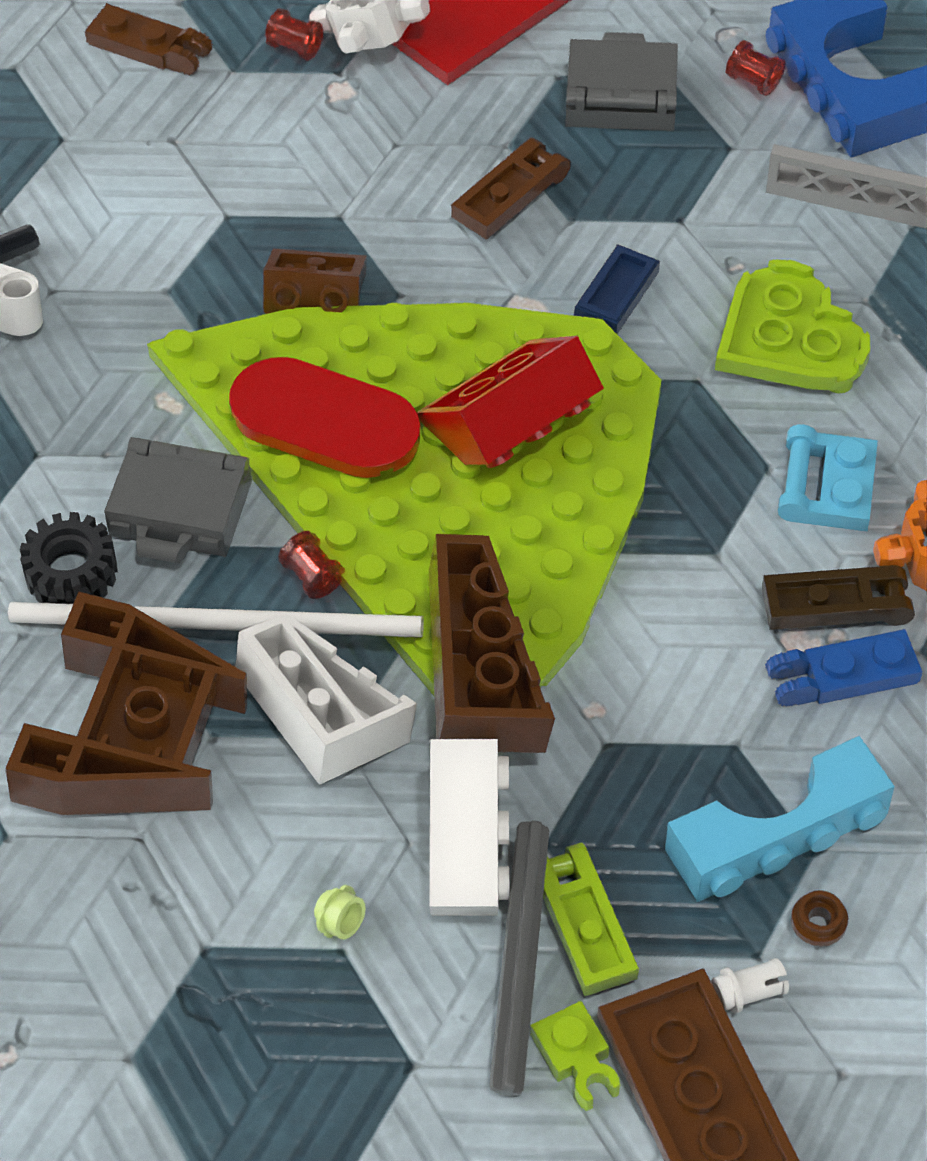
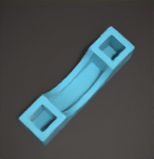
[665,736,895,902]

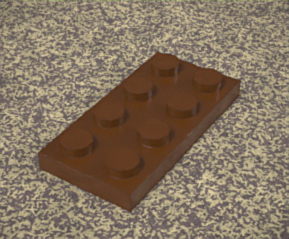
[597,968,800,1161]

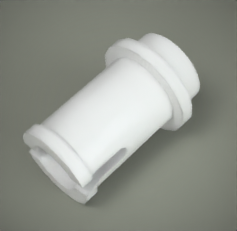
[711,958,789,1014]

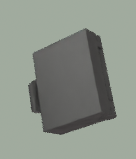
[565,32,678,131]
[104,437,252,563]

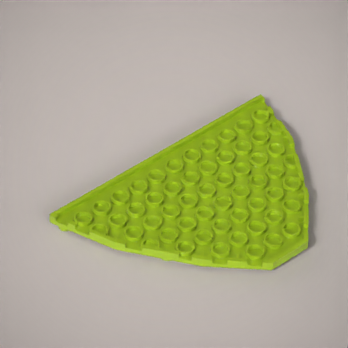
[147,303,662,697]

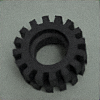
[20,512,118,604]

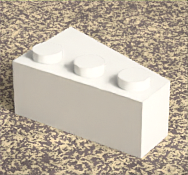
[235,612,417,785]
[430,739,509,916]

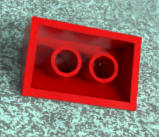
[417,335,604,468]

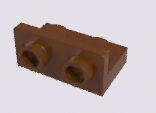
[263,248,367,314]

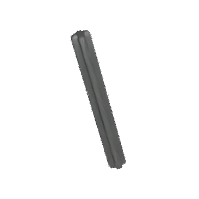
[489,820,549,1096]

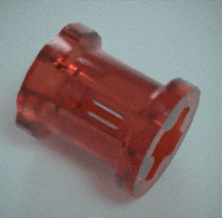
[265,8,323,60]
[726,40,786,96]
[278,531,345,599]

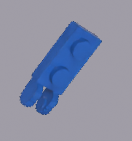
[765,629,922,707]

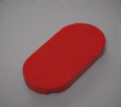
[229,357,420,478]

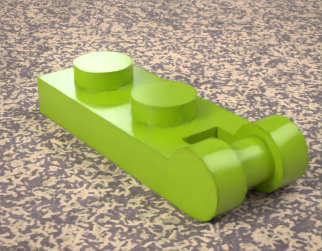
[543,842,639,996]

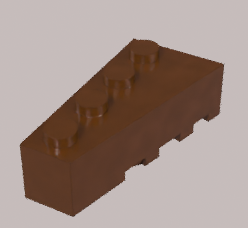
[429,534,555,753]

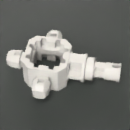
[310,0,430,53]

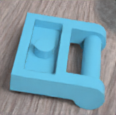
[778,424,878,532]

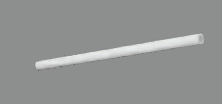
[8,602,424,637]

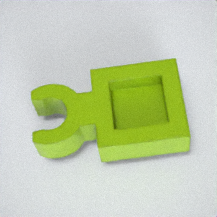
[530,1001,620,1111]

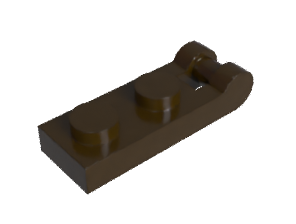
[762,565,915,630]

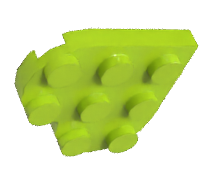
[715,259,870,394]

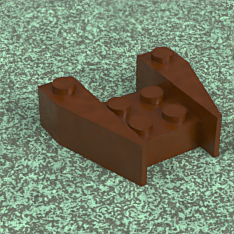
[5,592,247,815]

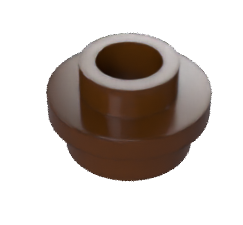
[791,890,848,946]

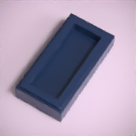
[574,244,660,334]

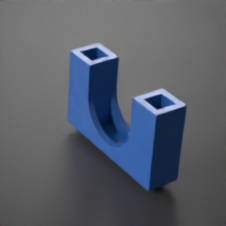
[766,0,927,158]

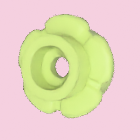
[314,885,366,939]

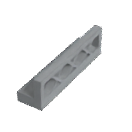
[766,144,927,229]

